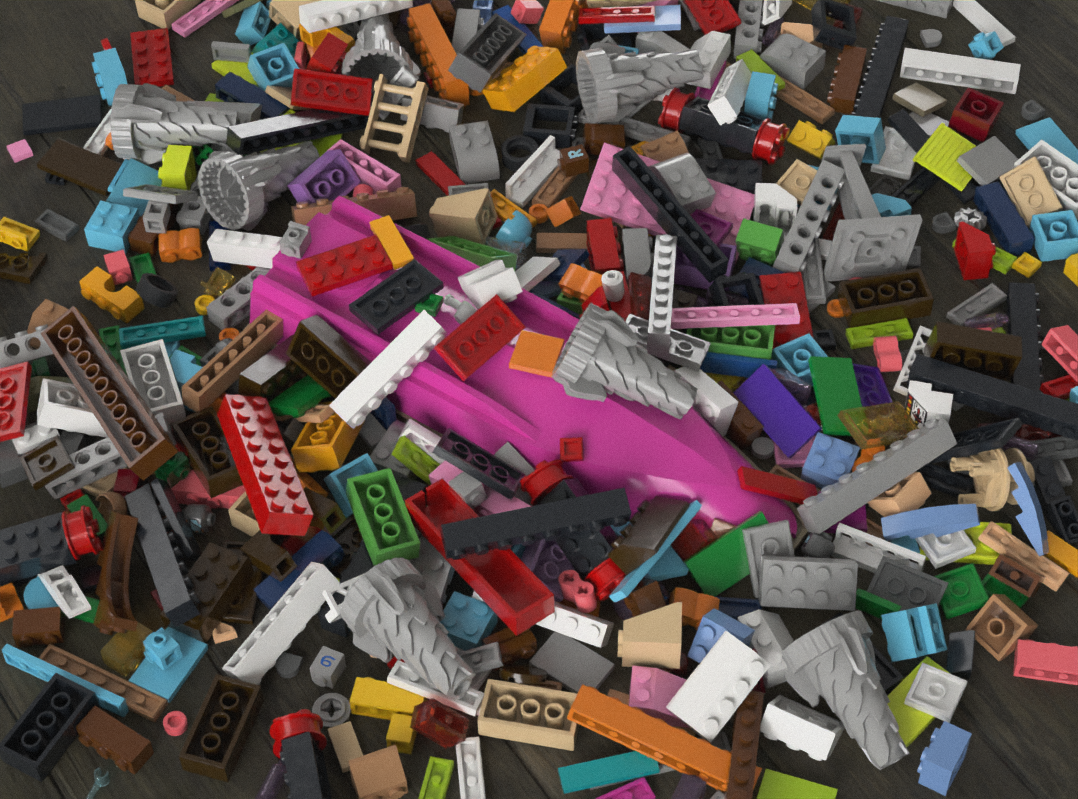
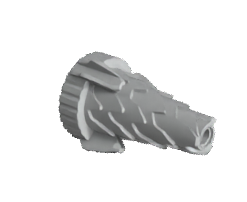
[342,13,420,105]
[576,42,704,124]
[111,83,240,165]
[198,141,319,231]
[551,303,698,419]
[341,558,476,700]
[782,611,910,770]

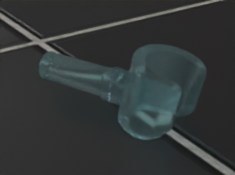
[86,767,110,799]

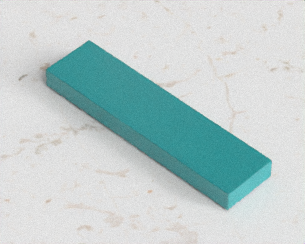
[119,316,206,349]
[558,751,660,794]

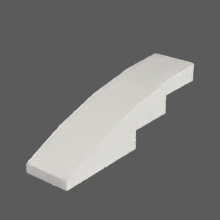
[38,565,91,619]

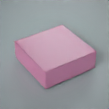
[7,139,33,163]

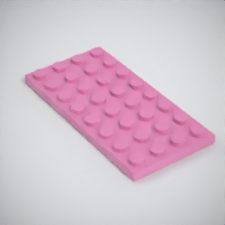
[580,143,754,264]

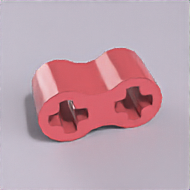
[873,336,902,373]
[558,570,597,613]

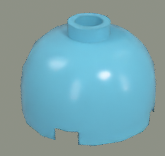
[494,210,532,252]

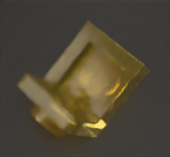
[200,267,236,298]

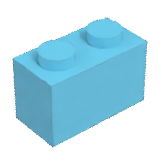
[235,2,271,46]

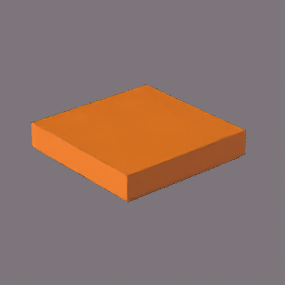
[509,330,564,378]

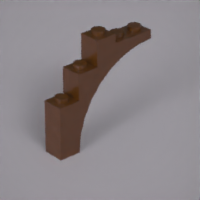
[93,511,138,635]

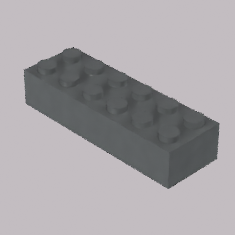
[448,13,527,92]

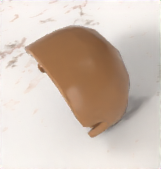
[96,492,128,524]

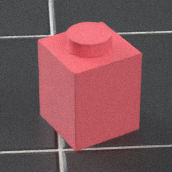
[510,0,544,24]
[103,250,133,286]

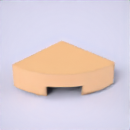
[212,622,238,644]

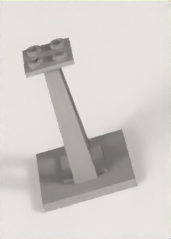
[822,144,922,282]

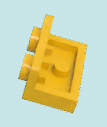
[787,120,836,159]
[0,217,40,252]

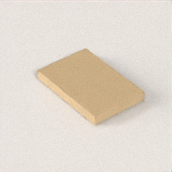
[999,156,1064,228]

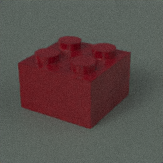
[948,87,1004,142]

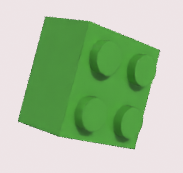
[735,218,784,266]

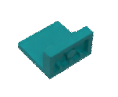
[251,23,300,59]

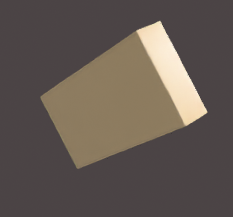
[328,721,363,773]

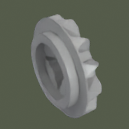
[954,207,987,230]
[312,693,351,728]

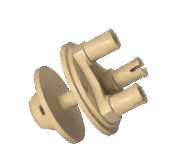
[950,448,1035,511]

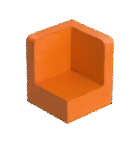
[545,196,582,227]
[0,583,24,623]

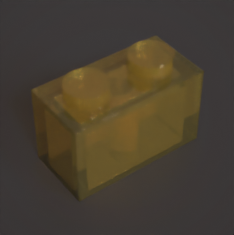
[100,622,153,677]

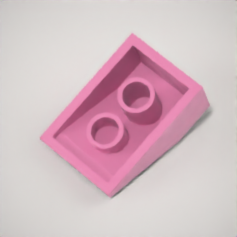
[628,666,690,728]

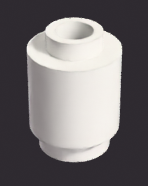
[601,270,625,302]

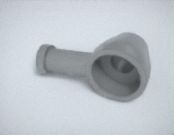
[444,294,477,325]

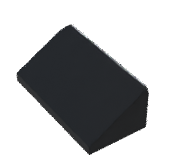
[946,630,975,679]

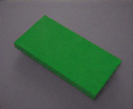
[808,356,868,436]
[268,375,331,418]
[684,511,769,597]

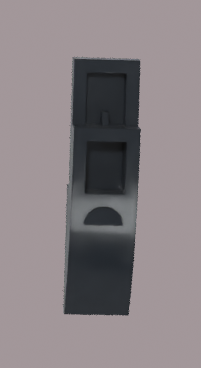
[1030,455,1078,544]

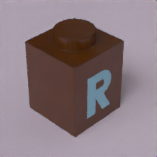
[557,144,589,178]

